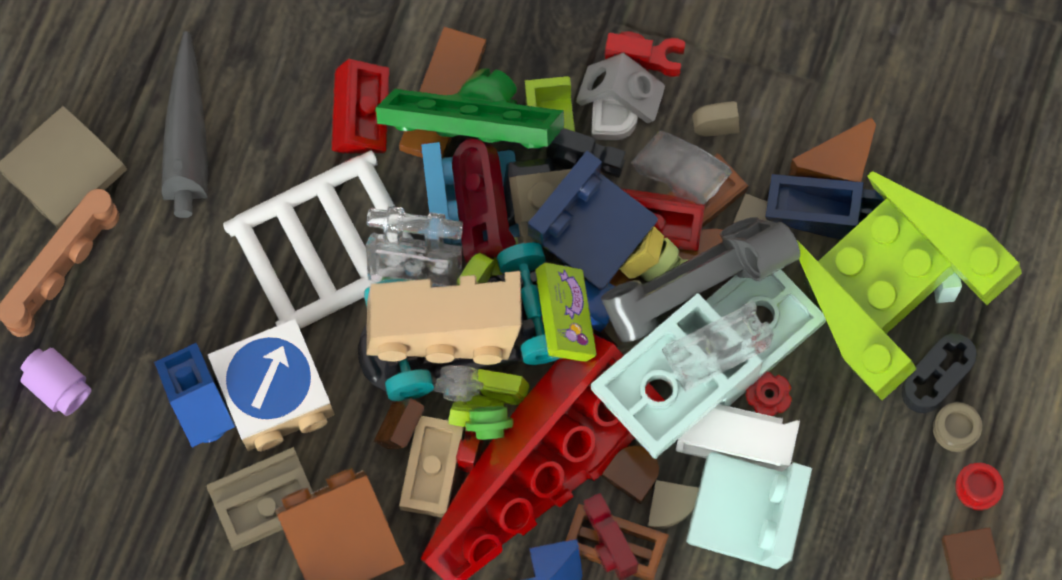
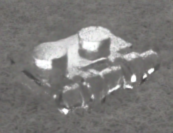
[366,206,463,288]

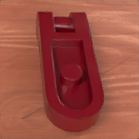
[452,138,516,264]

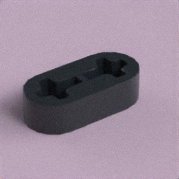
[901,334,977,413]

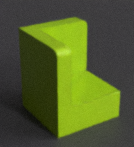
[525,77,575,131]

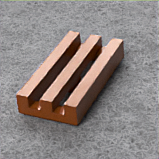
[566,504,669,580]

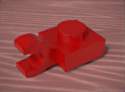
[605,32,685,77]

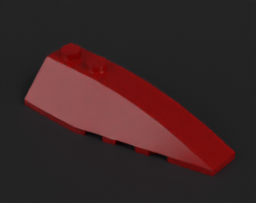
[421,334,665,580]

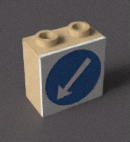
[208,319,335,451]

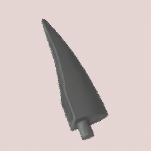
[162,31,208,218]

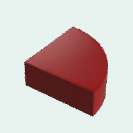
[456,428,484,473]

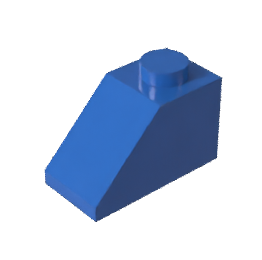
[154,343,235,447]

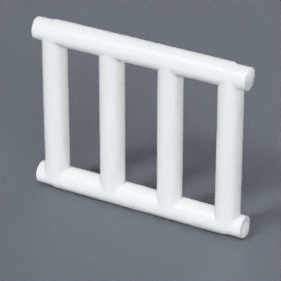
[223,150,431,329]

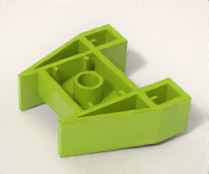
[797,171,1022,400]

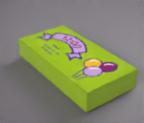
[535,263,596,362]

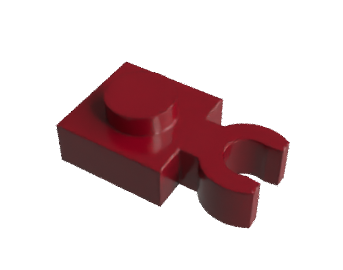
[583,493,638,580]

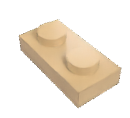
[399,416,465,518]

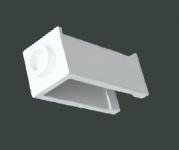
[676,404,800,472]

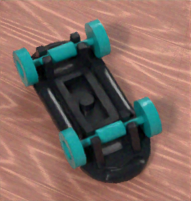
[358,242,560,401]

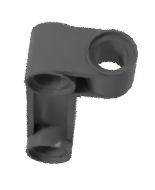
[601,217,800,342]

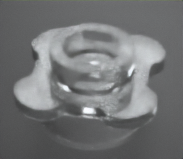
[433,366,484,402]

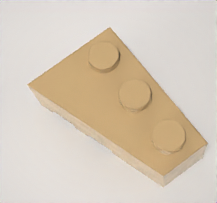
[366,271,521,365]

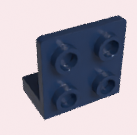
[528,150,658,290]

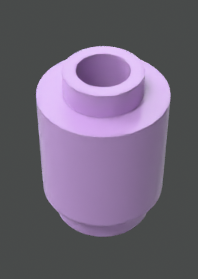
[21,348,91,416]

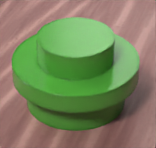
[465,406,513,439]

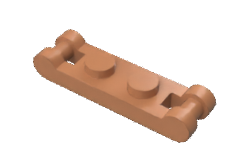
[0,189,119,337]

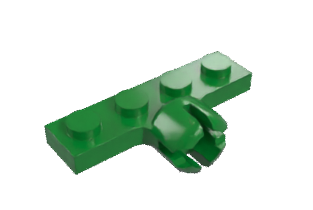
[376,68,564,148]

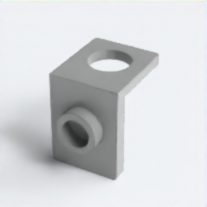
[576,53,665,123]

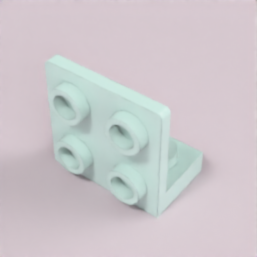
[687,452,812,569]

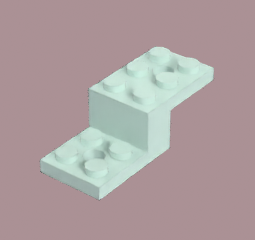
[591,269,826,459]

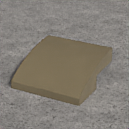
[0,106,128,229]

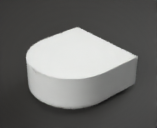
[592,96,638,140]

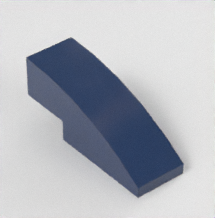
[765,174,884,240]

